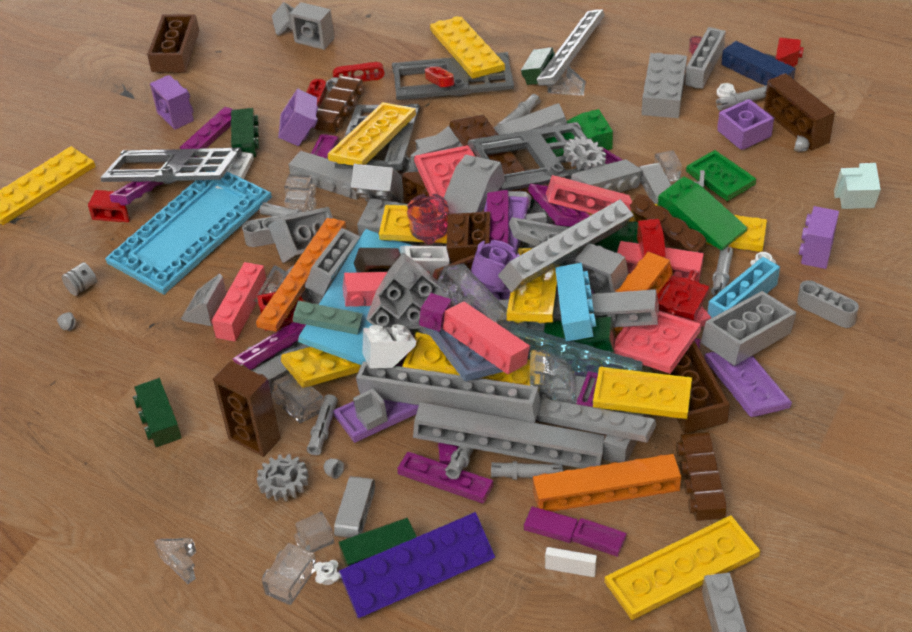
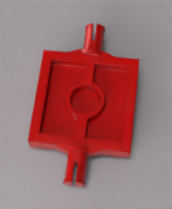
[657,270,710,321]

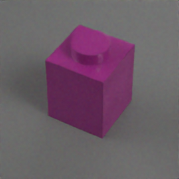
[419,293,452,332]

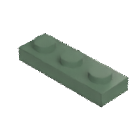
[293,301,363,335]

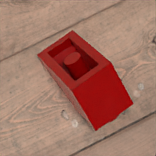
[776,37,804,67]
[87,190,130,223]
[637,219,666,258]

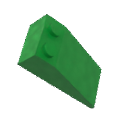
[545,109,613,157]
[657,176,748,250]

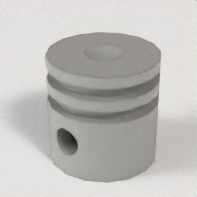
[62,262,97,296]

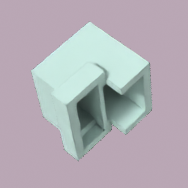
[834,163,881,209]

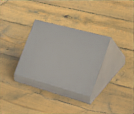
[181,274,227,326]

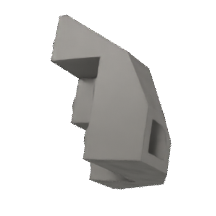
[366,253,457,329]

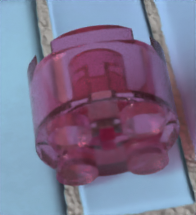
[407,194,449,244]

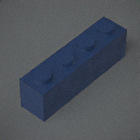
[721,41,796,86]

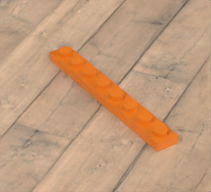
[256,218,346,332]

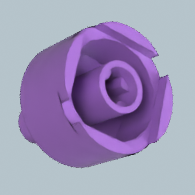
[471,240,520,290]

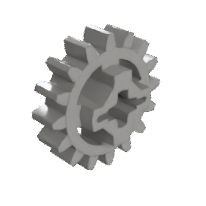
[563,136,606,171]
[257,454,309,501]

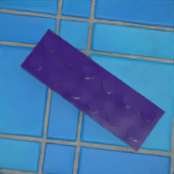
[338,512,495,618]

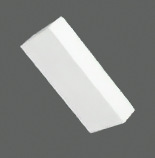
[545,547,597,577]

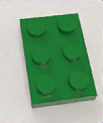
[686,150,756,201]

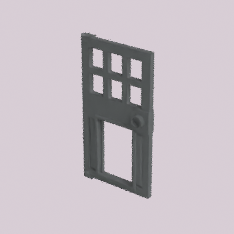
[392,52,514,100]
[334,104,420,171]
[468,122,606,191]
[100,147,242,184]

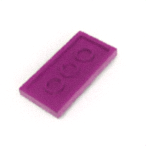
[528,183,590,227]

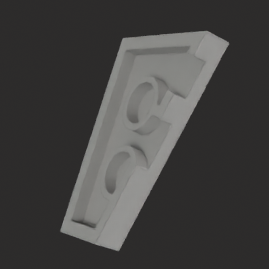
[509,217,579,262]

